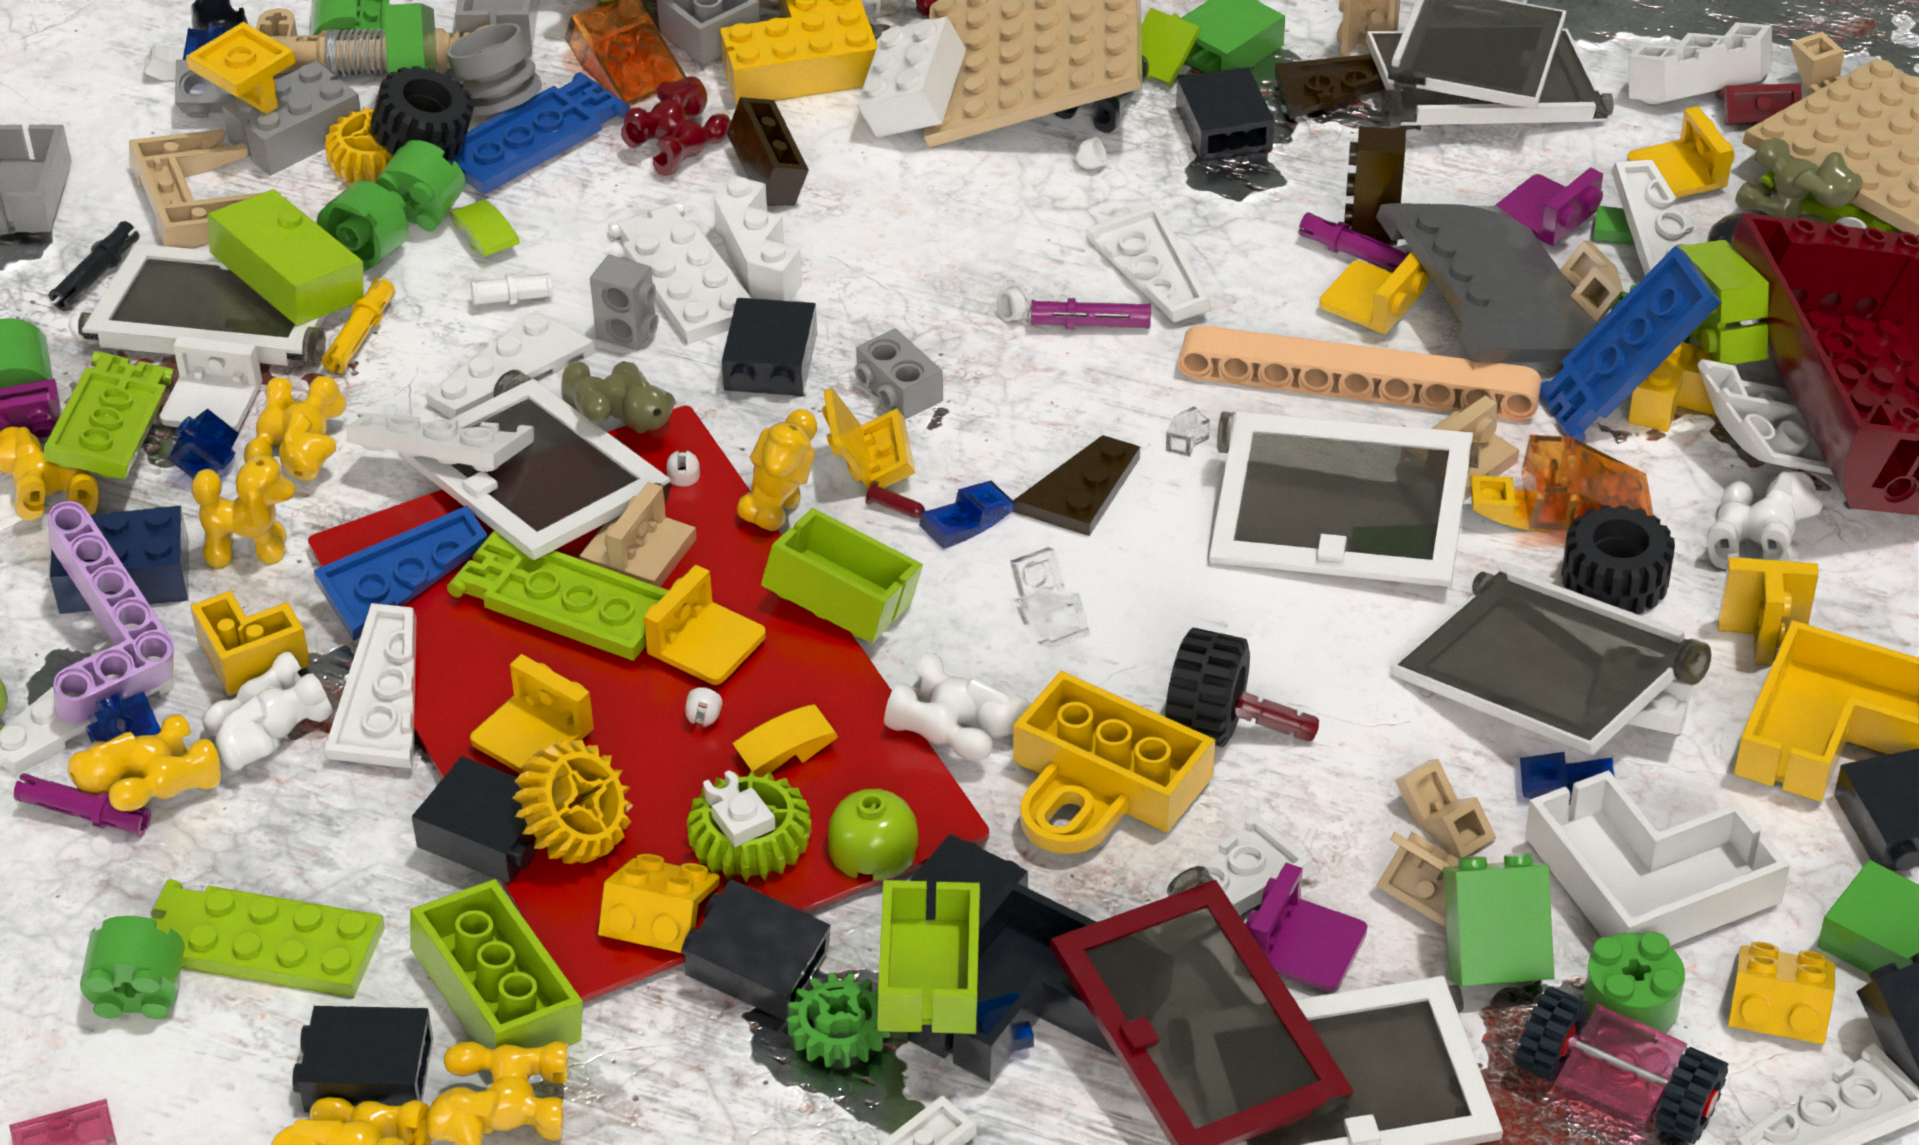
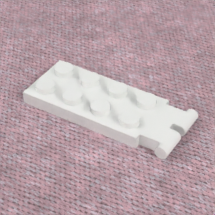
[608,201,751,344]

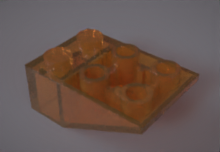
[564,0,687,106]
[1521,435,1654,531]

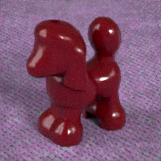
[621,76,731,176]

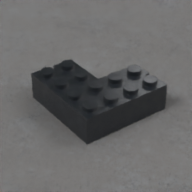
[908,880,1174,1082]

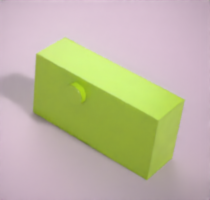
[207,189,364,326]
[410,879,583,1049]

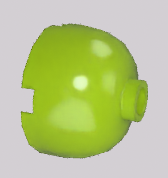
[828,789,919,880]

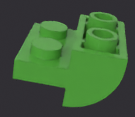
[311,0,389,35]
[0,318,53,388]

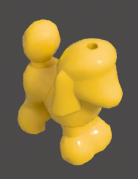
[244,376,347,482]
[737,409,817,531]
[0,426,99,521]
[191,455,296,568]
[67,714,221,811]
[426,1041,568,1145]
[271,1097,432,1145]

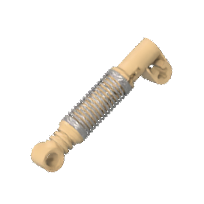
[256,8,495,76]

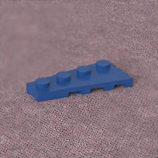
[314,506,487,641]

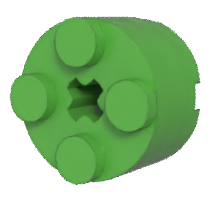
[376,140,465,232]
[317,180,408,271]
[80,916,185,1019]
[1583,932,1685,1044]

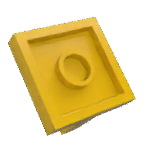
[186,22,296,114]
[1718,557,1819,666]

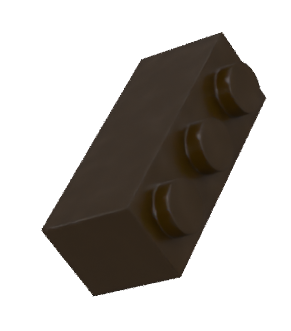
[727,97,809,206]
[1344,126,1406,245]

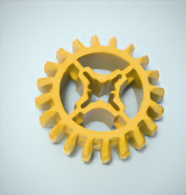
[325,106,393,184]
[512,740,633,864]

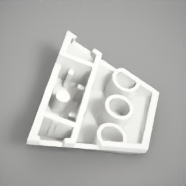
[1697,359,1833,475]

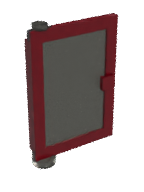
[1049,866,1354,1145]

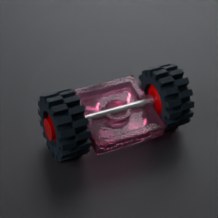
[1515,986,1729,1144]

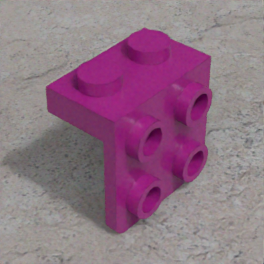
[1495,167,1603,246]
[0,378,62,438]
[1245,862,1368,993]

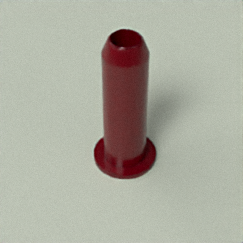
[865,481,925,518]

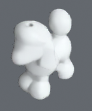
[1707,471,1824,569]
[202,651,334,771]
[884,651,1031,761]

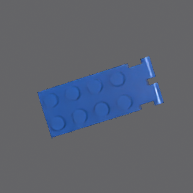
[448,72,630,195]
[1539,246,1722,445]

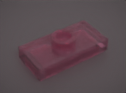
[9,1099,118,1145]

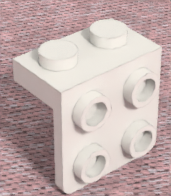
[160,336,263,434]

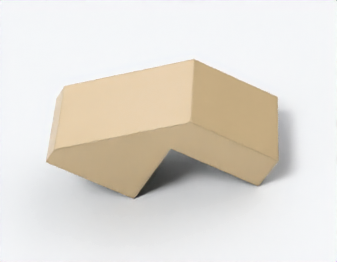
[1791,31,1844,96]
[1559,241,1624,322]
[1395,759,1496,858]

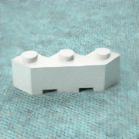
[1628,22,1772,105]
[713,174,802,301]

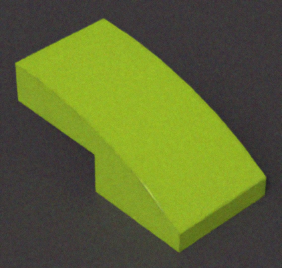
[450,199,520,256]

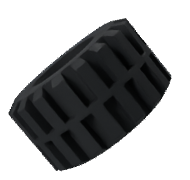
[371,66,474,161]
[1561,505,1675,614]
[1165,627,1250,748]

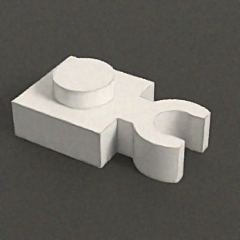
[703,771,776,847]

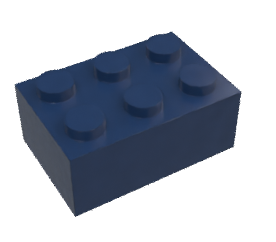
[50,505,189,614]

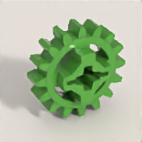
[787,973,891,1068]

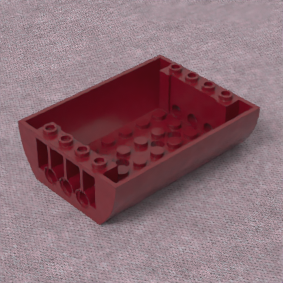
[1731,212,1919,515]

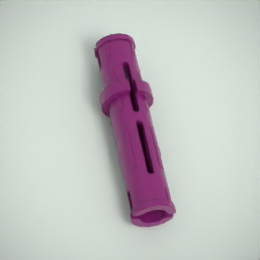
[1298,212,1411,272]
[1031,298,1151,330]
[13,773,151,836]

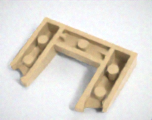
[129,129,264,248]

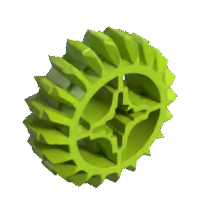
[687,770,812,883]

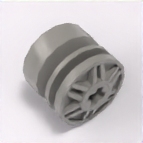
[447,23,542,115]

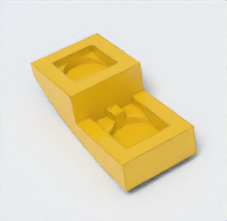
[1470,475,1555,532]
[732,704,839,777]

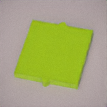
[1141,8,1202,86]

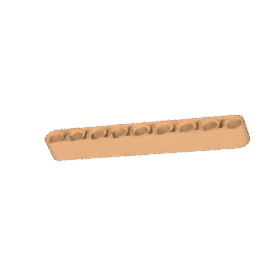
[1178,325,1541,420]

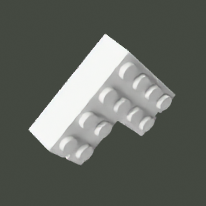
[1525,770,1790,946]

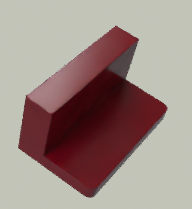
[1717,83,1802,125]

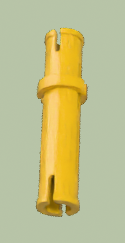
[321,278,396,374]

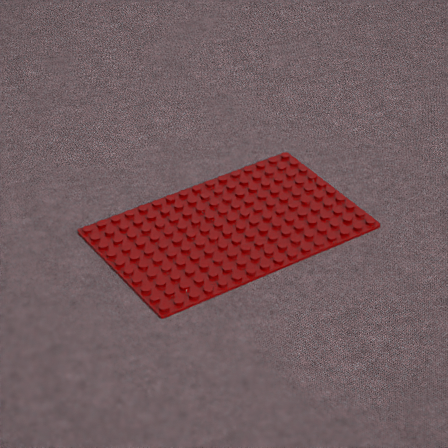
[308,405,989,1003]

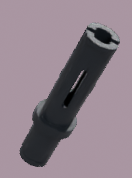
[48,221,140,311]

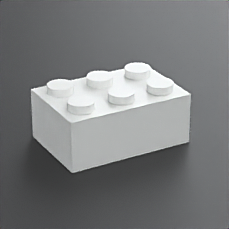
[857,16,966,138]

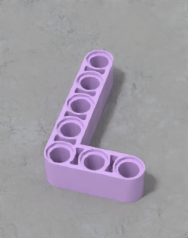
[48,501,174,723]

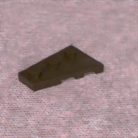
[1275,54,1385,119]
[1013,435,1140,536]

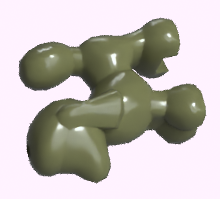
[1735,138,1863,224]
[561,361,677,434]

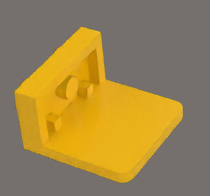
[1627,106,1735,199]
[1319,251,1429,335]
[822,388,916,489]
[643,565,766,685]
[470,654,594,774]
[598,854,720,953]
[1728,942,1835,1045]

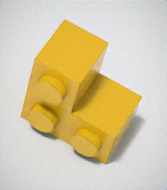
[1628,342,1717,432]
[190,590,311,696]

